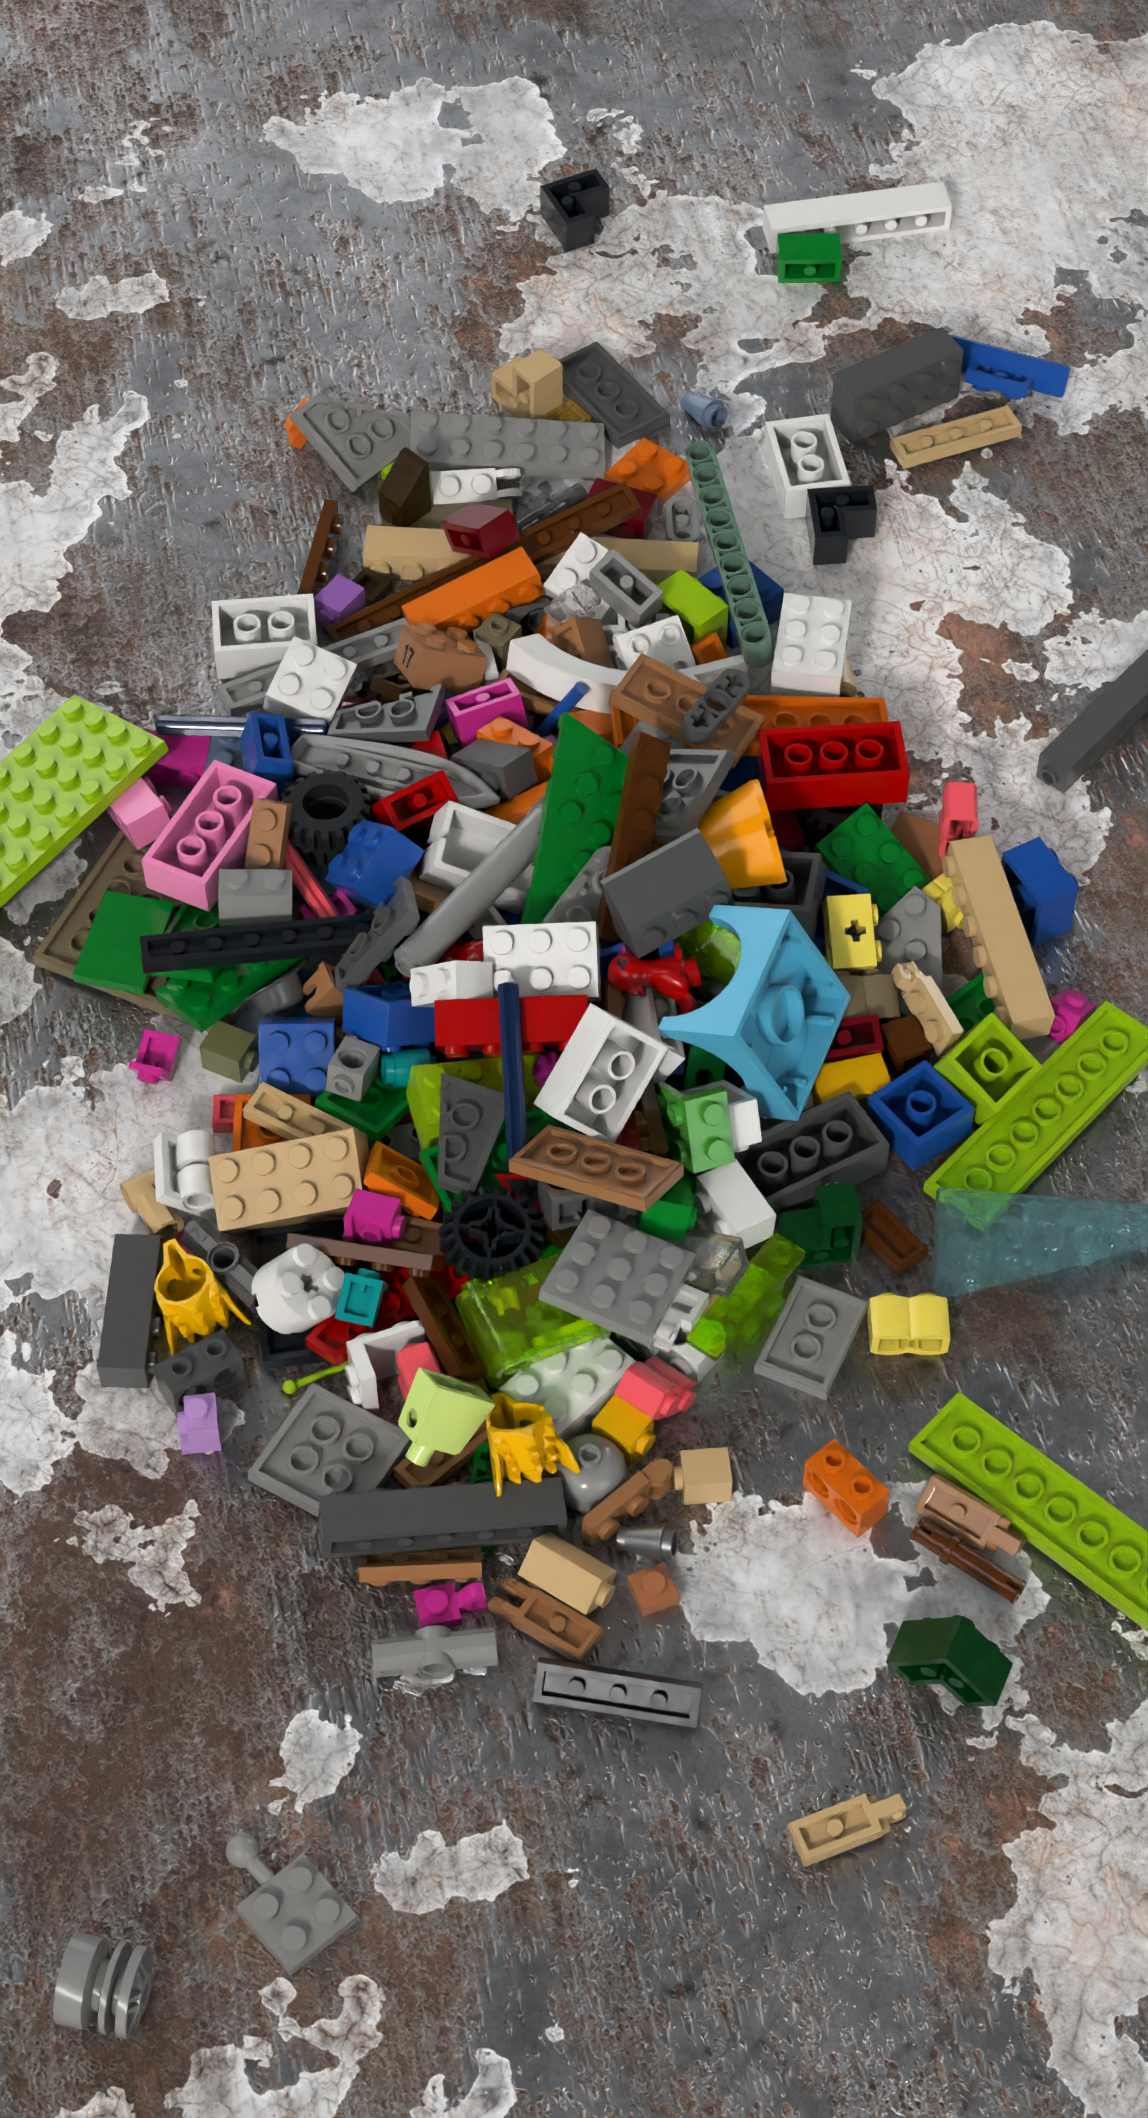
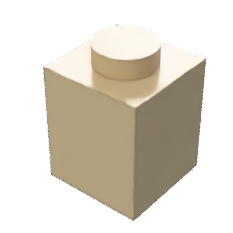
[673,1447,733,1505]

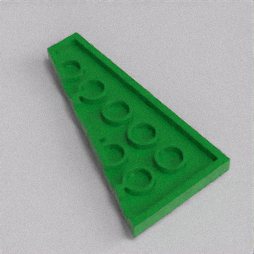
[521,711,629,924]

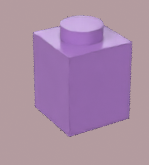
[314,574,366,628]

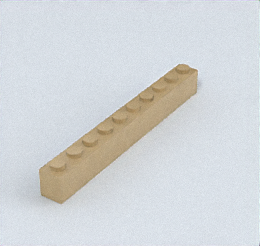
[363,525,699,586]

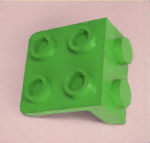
[654,1081,735,1174]

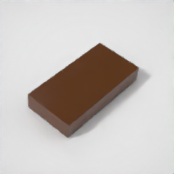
[861,1199,929,1277]

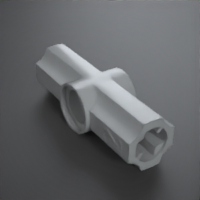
[371,1625,498,1679]

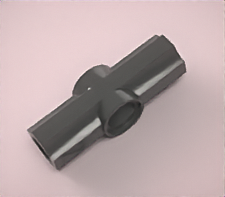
[180,1218,259,1313]

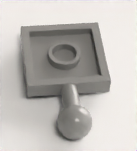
[226,1833,358,1976]

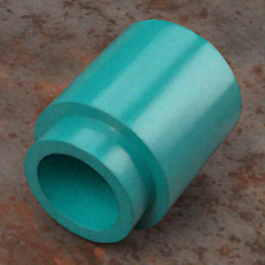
[381,1048,437,1088]

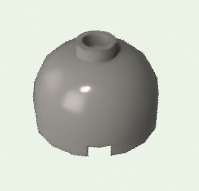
[549,1434,629,1516]

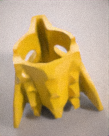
[154,1239,252,1356]
[486,1392,580,1497]

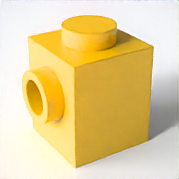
[592,1394,656,1465]

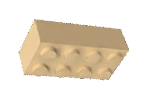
[208,1128,371,1237]

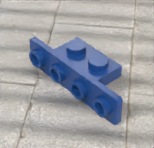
[950,335,1071,400]

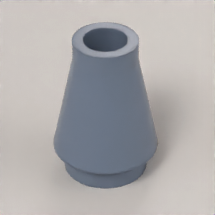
[680,391,728,430]

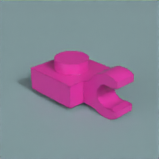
[413,1582,488,1628]

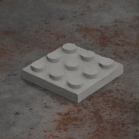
[538,1209,696,1346]
[248,1383,412,1517]

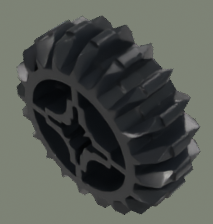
[439,1185,545,1289]

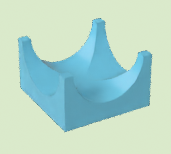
[657,905,851,1121]

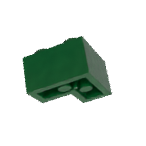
[774,1181,863,1272]
[886,1615,1013,1707]

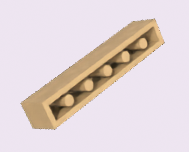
[942,835,1055,1040]

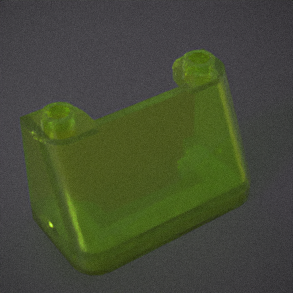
[455,1252,622,1388]

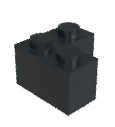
[540,168,609,252]
[805,485,877,565]

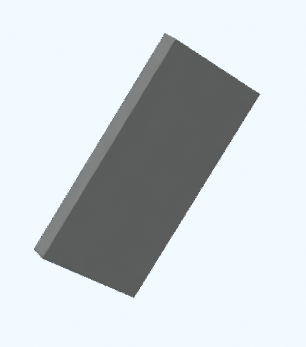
[559,341,670,449]

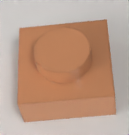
[627,1562,680,1617]

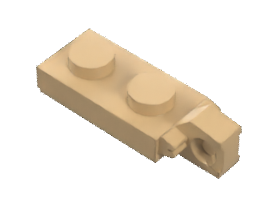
[891,961,964,1057]
[787,1793,907,1867]

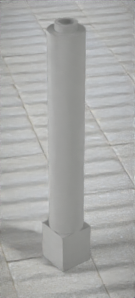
[394,794,545,978]

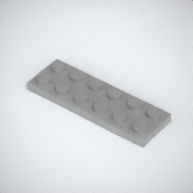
[409,411,605,480]

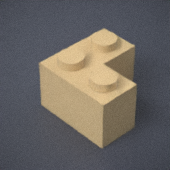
[491,348,563,420]

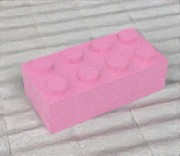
[141,760,279,912]

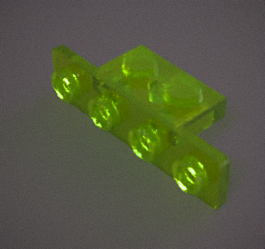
[686,1233,805,1361]

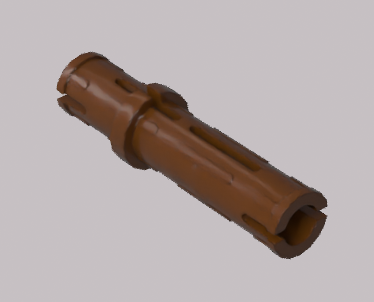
[910,1517,1027,1605]

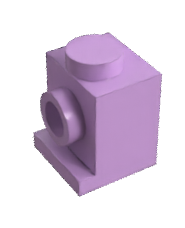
[177,1393,222,1455]

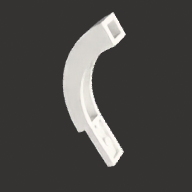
[506,633,749,714]

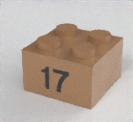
[394,622,488,694]

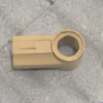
[119,1167,185,1242]

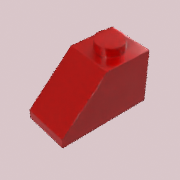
[371,769,459,832]

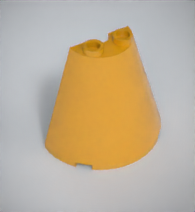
[650,779,787,890]

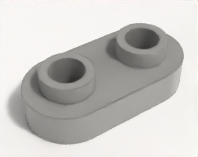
[665,495,700,542]

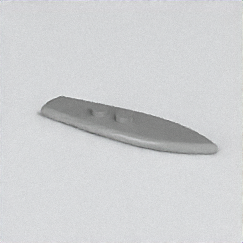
[290,733,500,810]

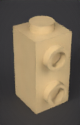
[518,1531,617,1615]

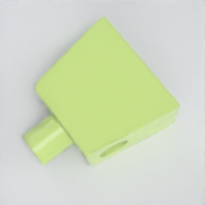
[398,1367,495,1467]

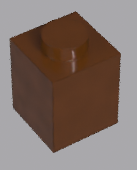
[880,1014,932,1079]

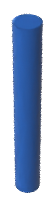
[532,682,588,737]

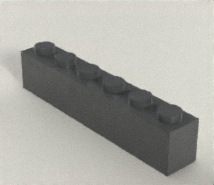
[318,1475,567,1559]

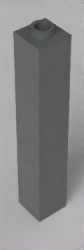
[1036,649,1148,794]

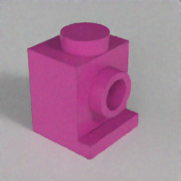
[343,1188,406,1246]

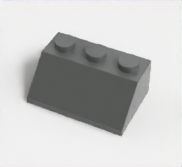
[600,828,735,959]

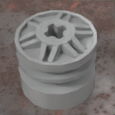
[53,1932,153,2040]

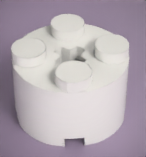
[251,1243,345,1334]

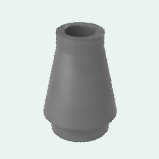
[617,1523,678,1563]

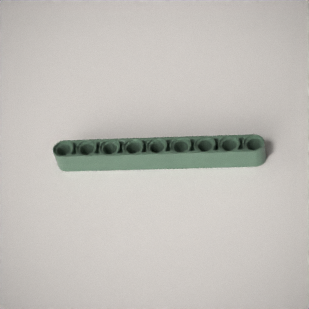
[685,440,774,668]

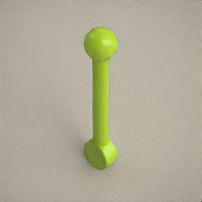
[282,1360,349,1394]

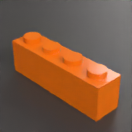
[401,546,545,633]

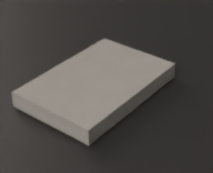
[754,1275,869,1400]

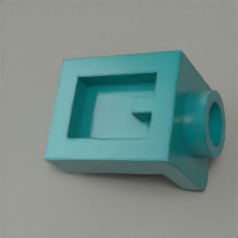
[335,1268,390,1328]

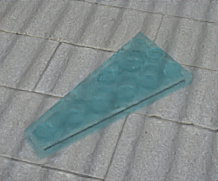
[933,1188,1148,1299]

